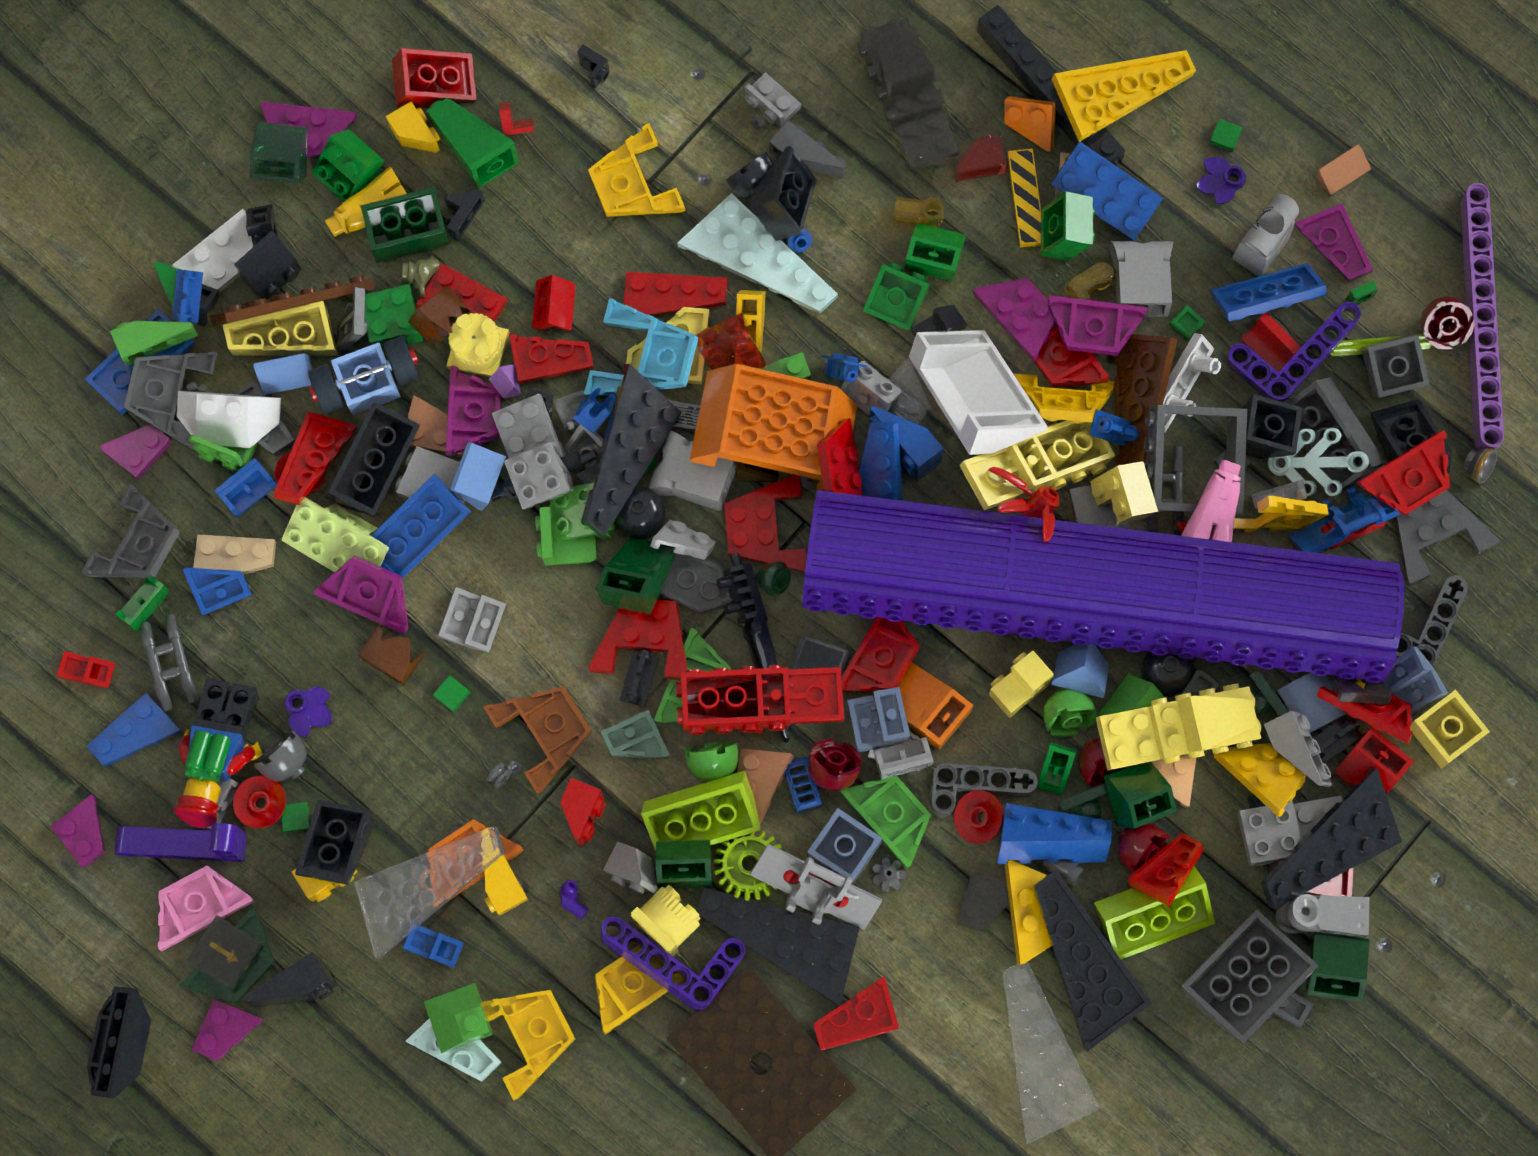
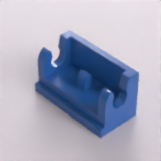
[573,388,617,434]
[214,458,277,518]

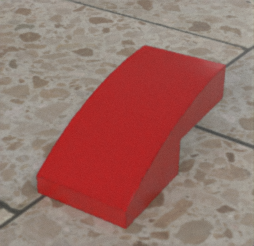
[57,651,116,689]

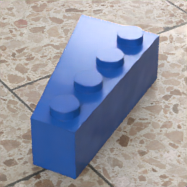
[997,803,1113,864]

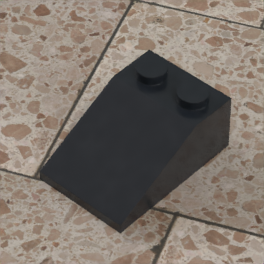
[749,146,817,241]
[1371,399,1453,473]
[295,800,373,885]
[242,952,338,1007]

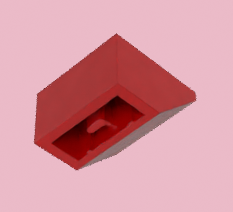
[1333,727,1414,794]
[560,778,606,847]

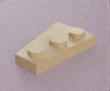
[193,535,276,574]

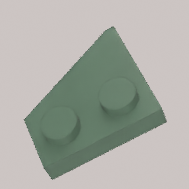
[601,709,670,758]

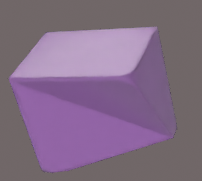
[489,365,521,398]

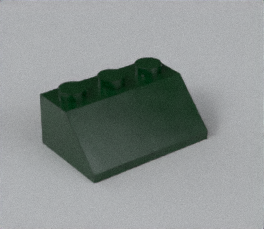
[361,187,450,263]

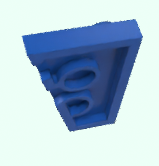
[859,421,903,500]
[86,693,182,767]

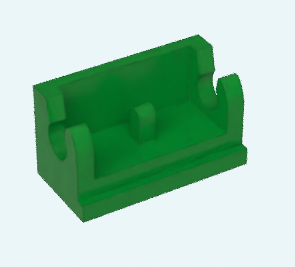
[114,577,170,632]

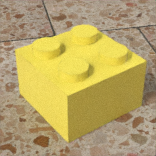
[1410,690,1490,769]

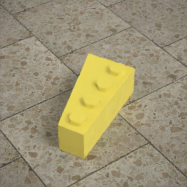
[223,301,339,356]

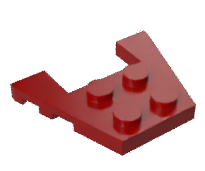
[724,474,807,574]
[588,600,688,681]

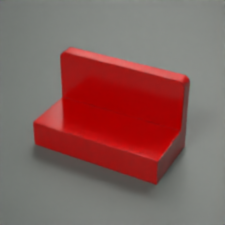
[499,102,534,136]
[532,275,576,332]
[1241,313,1301,372]

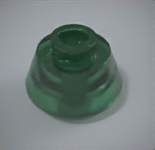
[757,561,791,596]

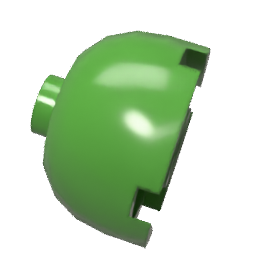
[1043,688,1098,738]
[684,740,738,782]

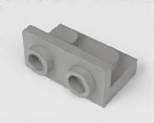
[745,72,801,128]
[841,361,902,415]

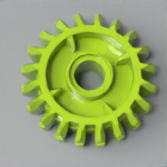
[714,830,782,901]

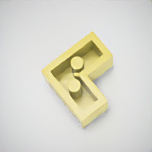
[1090,462,1158,523]
[989,650,1054,718]

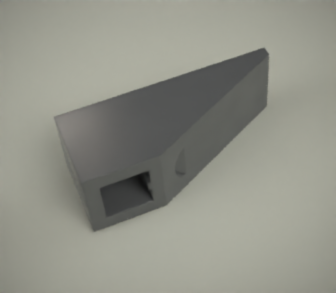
[769,120,846,178]

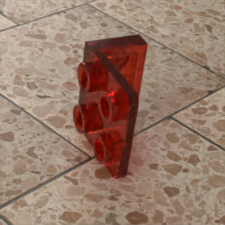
[696,313,766,370]

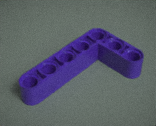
[1227,302,1361,403]
[114,823,247,862]
[599,916,745,1010]

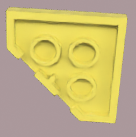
[626,307,710,385]

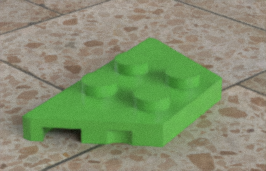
[654,628,731,724]
[839,776,931,869]

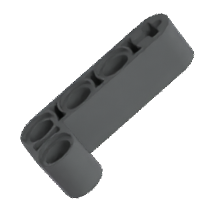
[1396,575,1468,665]
[931,763,1038,818]

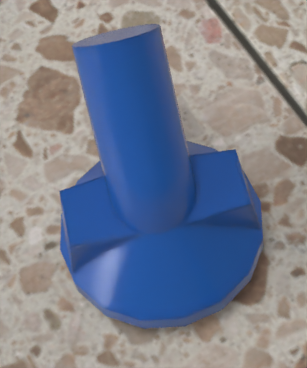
[787,229,812,253]

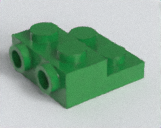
[863,262,931,331]

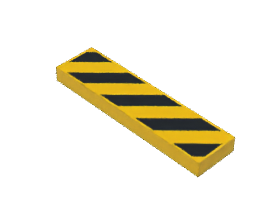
[1007,149,1041,248]

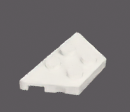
[173,209,254,293]

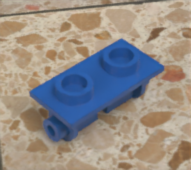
[172,269,203,323]
[821,352,867,383]
[1089,410,1139,446]

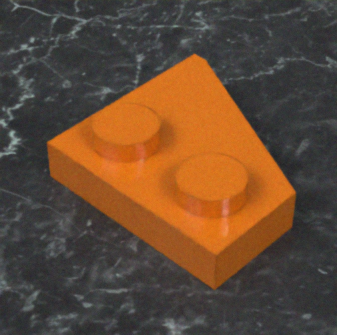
[1004,96,1055,152]

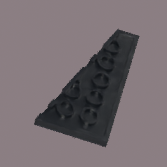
[581,364,682,536]
[1261,767,1402,908]
[1033,870,1152,1052]

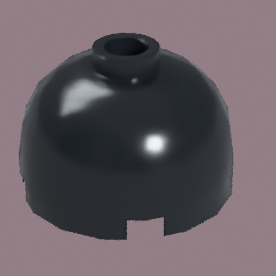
[726,152,774,198]
[615,487,665,540]
[1141,652,1194,697]

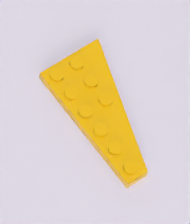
[1052,50,1196,142]

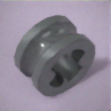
[486,762,512,789]

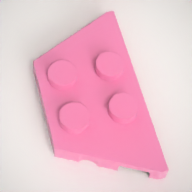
[158,866,255,951]

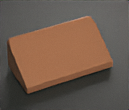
[1315,144,1371,196]

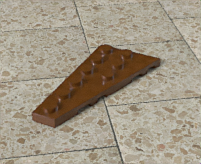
[210,275,375,325]
[1113,334,1177,466]

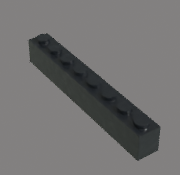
[977,5,1125,166]

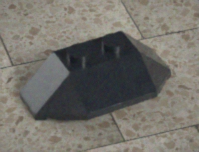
[87,986,151,1099]

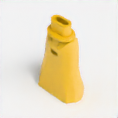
[325,167,407,237]

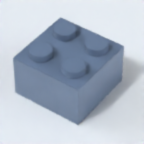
[807,808,882,885]

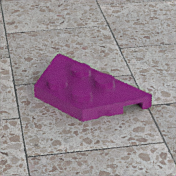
[261,102,357,158]
[973,278,1056,362]
[1048,295,1147,356]
[445,366,501,456]
[313,555,408,634]

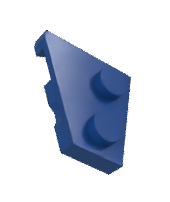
[183,568,252,615]

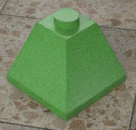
[424,983,493,1054]

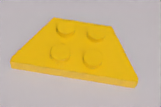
[1214,743,1306,817]
[1005,860,1052,965]
[595,945,685,1035]

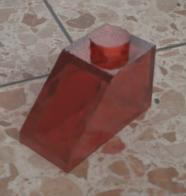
[955,135,1007,182]

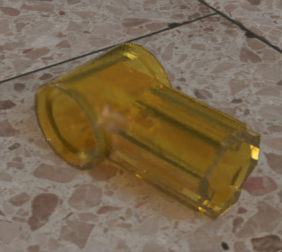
[894,197,944,227]

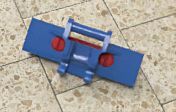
[1288,487,1401,553]

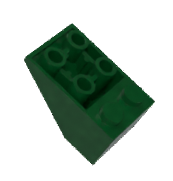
[595,537,677,615]

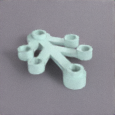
[1268,428,1369,496]

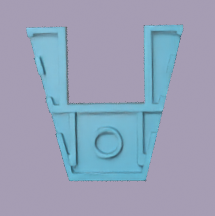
[584,298,699,397]

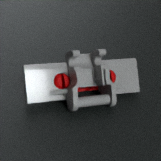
[750,844,882,930]

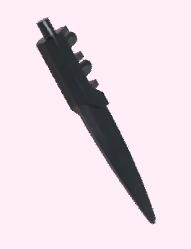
[716,553,789,743]

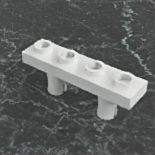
[1163,333,1221,433]

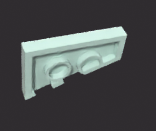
[405,1019,502,1082]

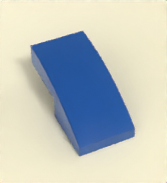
[402,923,464,968]

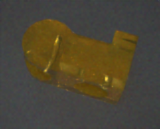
[1065,262,1114,300]

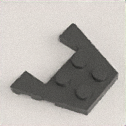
[124,351,218,450]
[81,485,180,578]
[1394,490,1500,586]

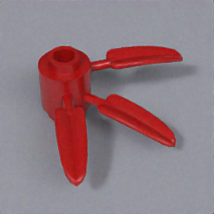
[988,467,1059,542]

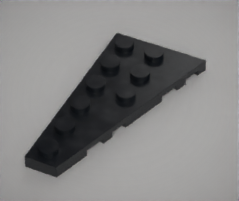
[697,887,860,1006]

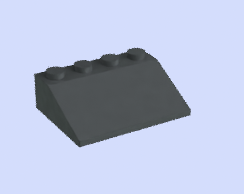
[1181,910,1318,1044]

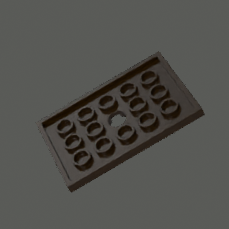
[667,966,857,1156]

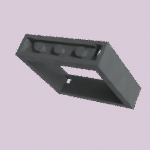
[1144,405,1247,514]

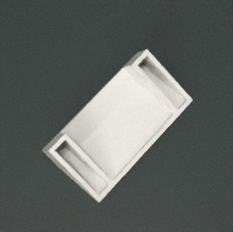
[909,330,1048,455]

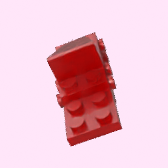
[676,665,844,735]

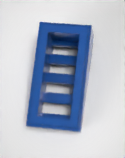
[784,756,822,814]

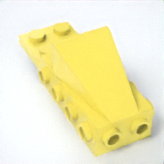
[959,420,1115,511]
[1096,683,1261,771]

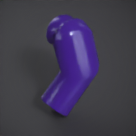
[560,880,589,920]

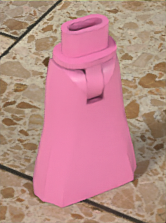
[1181,460,1241,542]

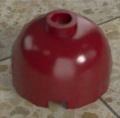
[1420,296,1475,350]
[1078,737,1124,788]
[808,739,862,791]
[1118,823,1170,874]

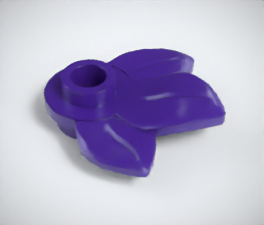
[1196,157,1246,204]
[284,687,332,738]

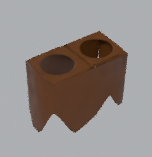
[408,287,471,346]
[358,625,426,685]

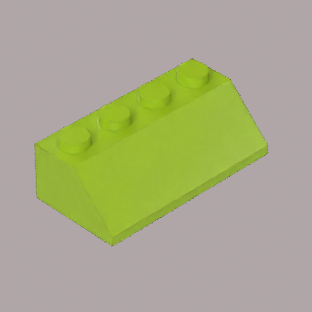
[641,771,761,851]
[1094,866,1215,960]

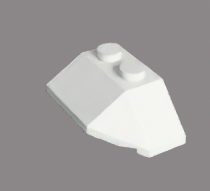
[177,391,281,448]

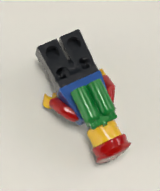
[174,678,262,828]

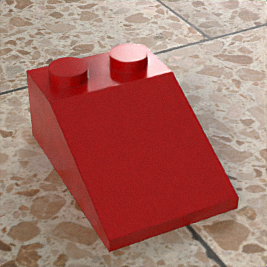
[392,48,476,108]

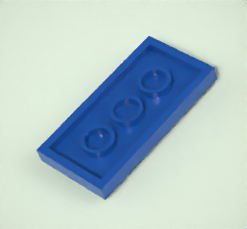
[1050,142,1163,241]
[1211,263,1327,321]
[85,308,196,415]
[371,474,471,580]

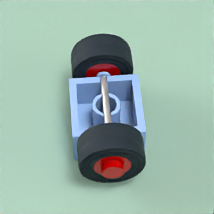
[308,336,419,415]

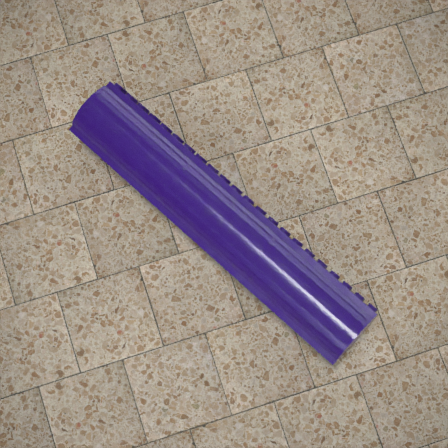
[802,490,1404,683]

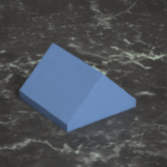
[254,353,312,395]
[450,442,506,510]
[1051,644,1109,698]

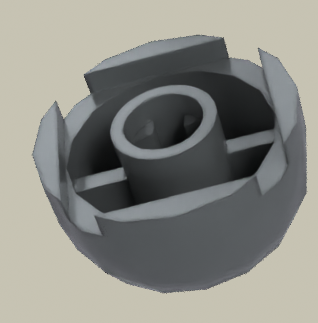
[253,729,307,782]

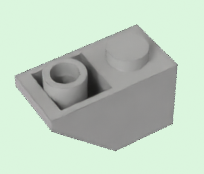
[603,841,658,894]

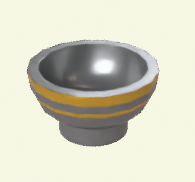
[1464,448,1498,484]

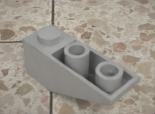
[1264,711,1332,787]

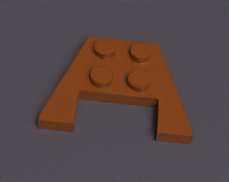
[483,686,592,795]

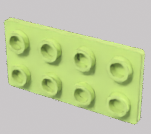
[282,497,389,572]

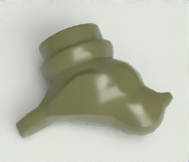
[401,256,440,298]

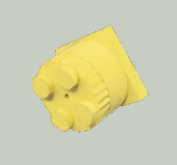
[446,313,510,378]
[631,885,701,957]

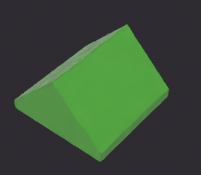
[1098,674,1169,717]

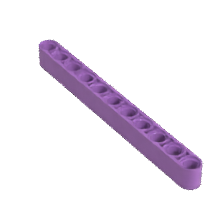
[1461,183,1504,451]

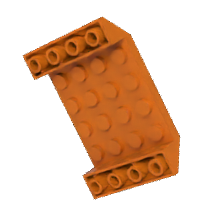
[689,364,857,491]

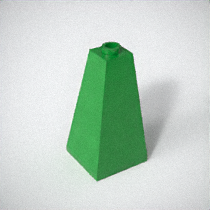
[426,98,519,189]

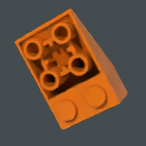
[898,663,973,752]

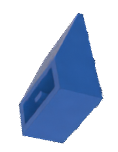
[868,406,944,481]

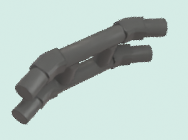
[1147,445,1184,536]
[140,614,199,711]

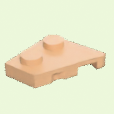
[1151,755,1196,808]

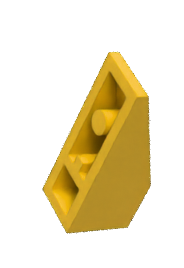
[735,290,766,369]
[483,828,528,915]

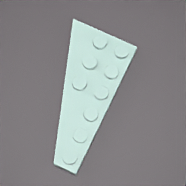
[677,193,838,314]

